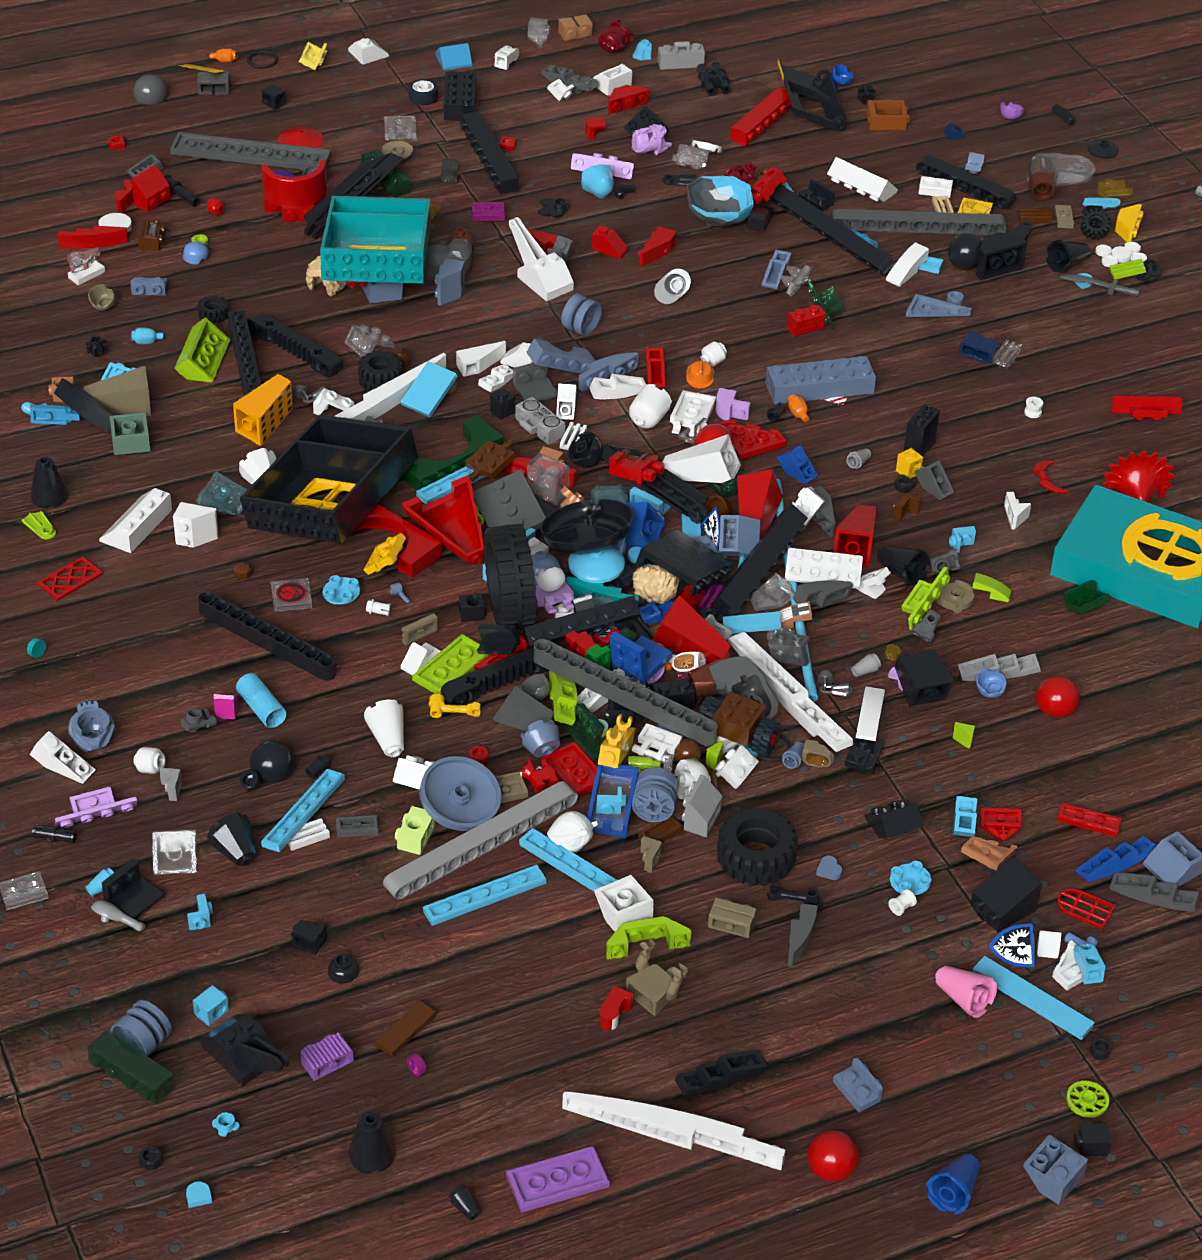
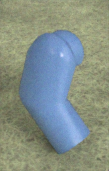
[1064,933,1098,946]

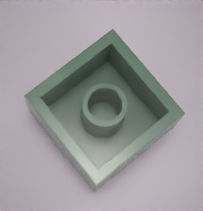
[110,412,150,455]

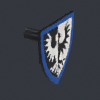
[701,506,720,551]
[988,924,1036,967]

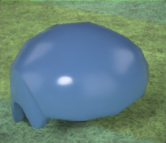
[183,242,209,265]
[976,668,1007,698]

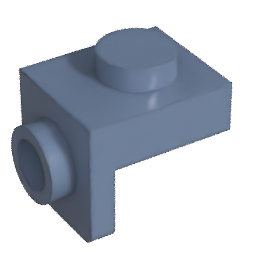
[965,152,985,174]

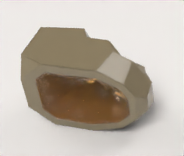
[802,739,834,767]

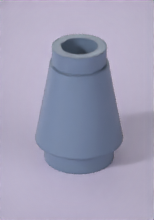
[782,742,804,769]

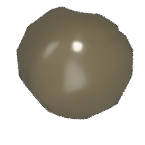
[88,284,116,311]

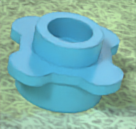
[212,1112,239,1137]

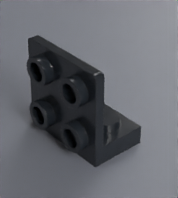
[624,106,670,136]
[101,858,164,919]

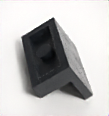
[477,624,520,655]

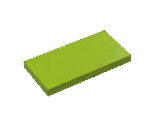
[412,634,491,695]

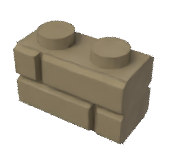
[708,898,757,938]

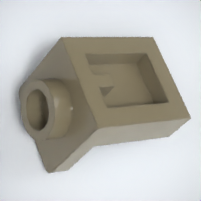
[640,836,662,873]

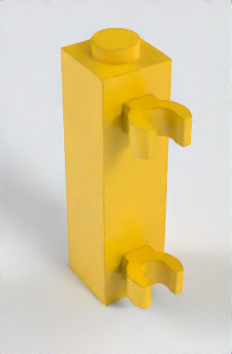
[598,714,635,768]

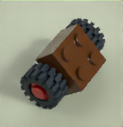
[698,691,781,757]

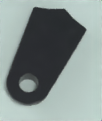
[662,174,698,186]

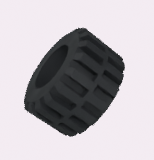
[358,351,402,392]

